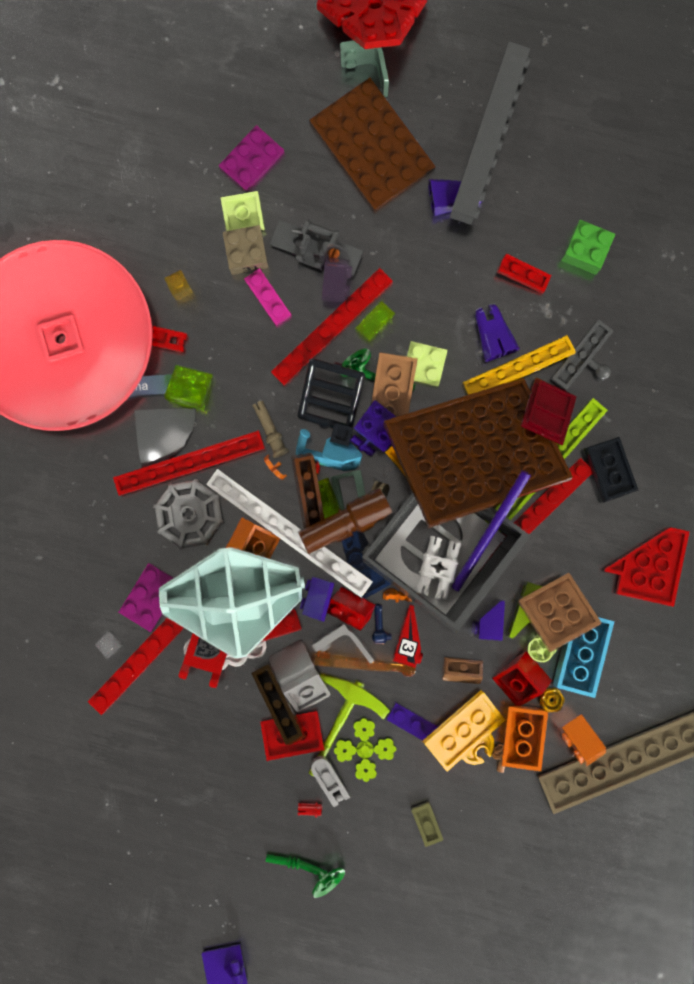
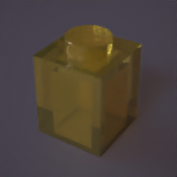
[164,270,193,301]

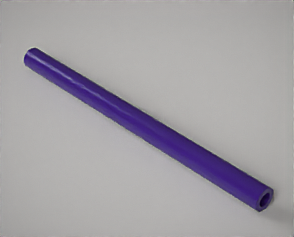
[451,471,531,592]

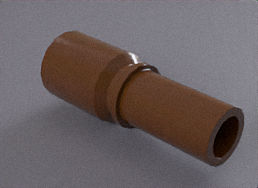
[298,488,392,554]

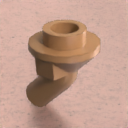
[492,744,505,773]

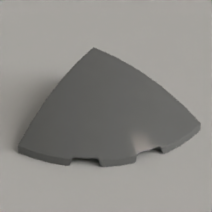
[134,409,196,468]

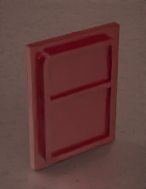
[521,377,577,445]

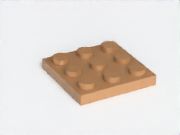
[518,573,602,653]

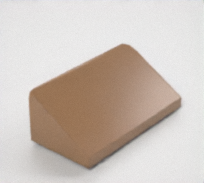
[443,657,483,684]

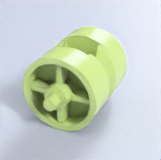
[528,634,558,662]

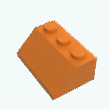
[226,517,280,559]
[501,706,548,771]

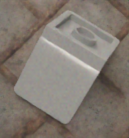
[312,622,375,664]
[269,640,331,713]

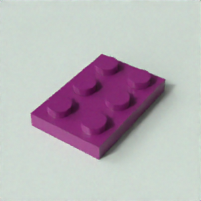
[218,125,284,193]
[118,563,174,632]

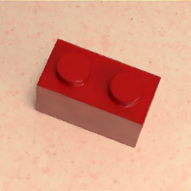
[327,587,375,631]

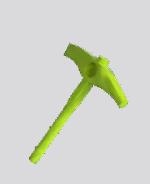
[309,673,390,776]

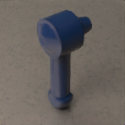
[372,603,392,645]

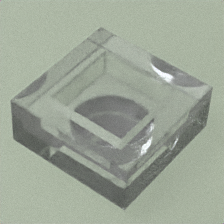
[94,631,123,659]

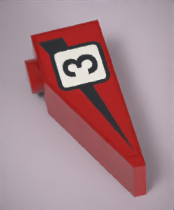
[393,604,423,668]

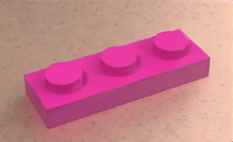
[244,268,292,326]

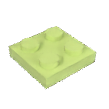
[221,191,265,231]
[407,341,447,388]

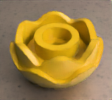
[540,688,565,712]

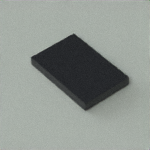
[584,437,639,503]

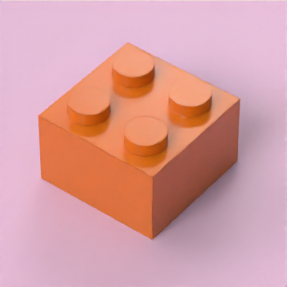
[561,714,606,766]

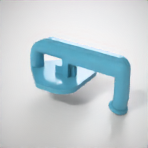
[296,429,362,471]

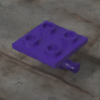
[350,400,396,457]
[201,944,248,984]

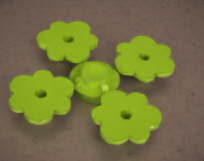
[334,718,396,782]

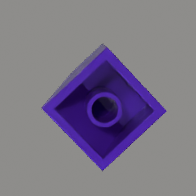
[300,576,335,622]
[471,599,505,641]

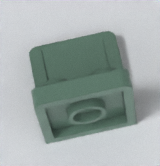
[340,41,389,97]

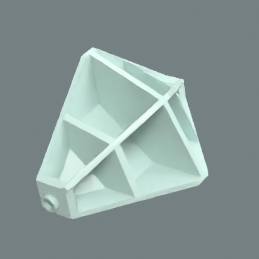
[159,547,305,658]

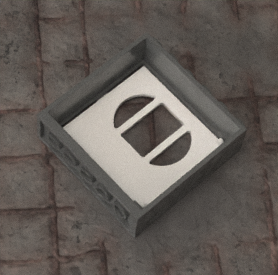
[362,489,531,634]

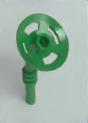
[340,348,416,391]
[265,854,345,898]

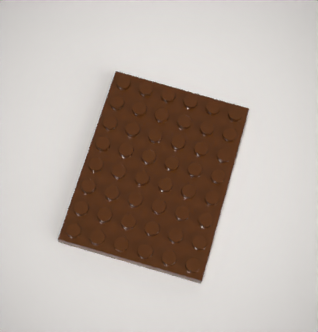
[383,378,573,528]

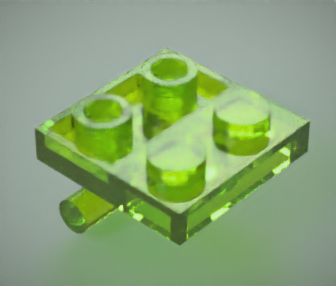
[165,365,213,410]

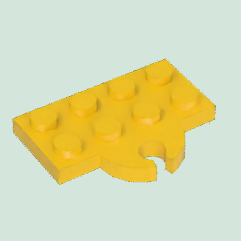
[422,690,506,771]

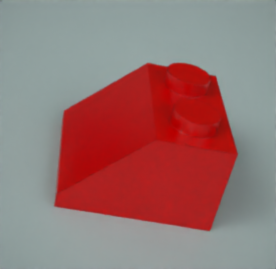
[492,651,552,706]

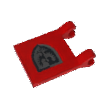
[179,633,227,688]

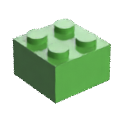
[561,220,615,275]

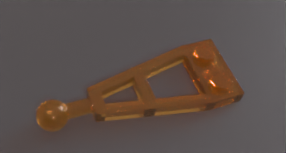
[311,650,416,677]

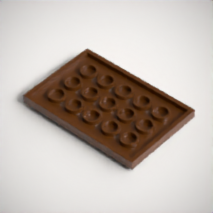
[309,77,436,212]

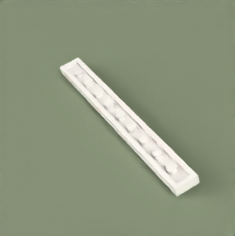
[206,469,373,597]

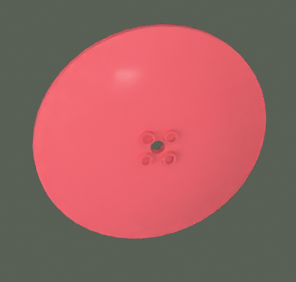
[0,240,153,431]

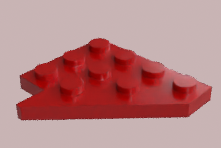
[603,527,690,607]

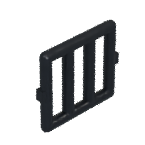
[297,358,365,429]

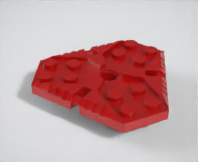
[316,0,428,49]

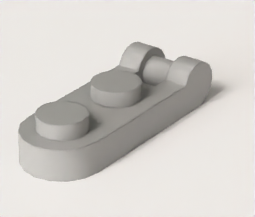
[311,756,351,807]

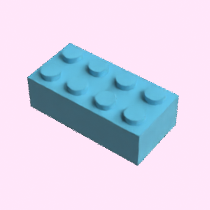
[552,617,614,698]

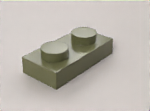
[411,801,444,847]

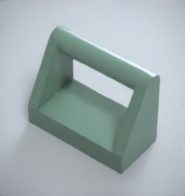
[331,470,365,510]

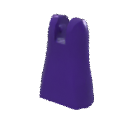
[428,179,482,216]
[475,304,520,362]

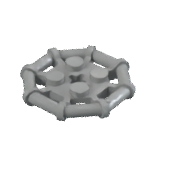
[153,479,224,549]

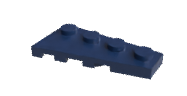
[342,531,391,599]

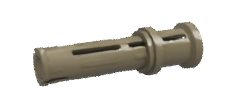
[252,401,289,458]

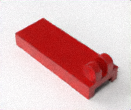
[497,253,552,294]

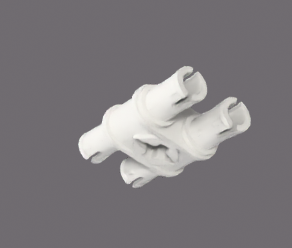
[416,536,461,601]

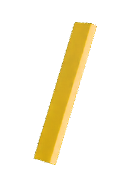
[462,335,576,395]

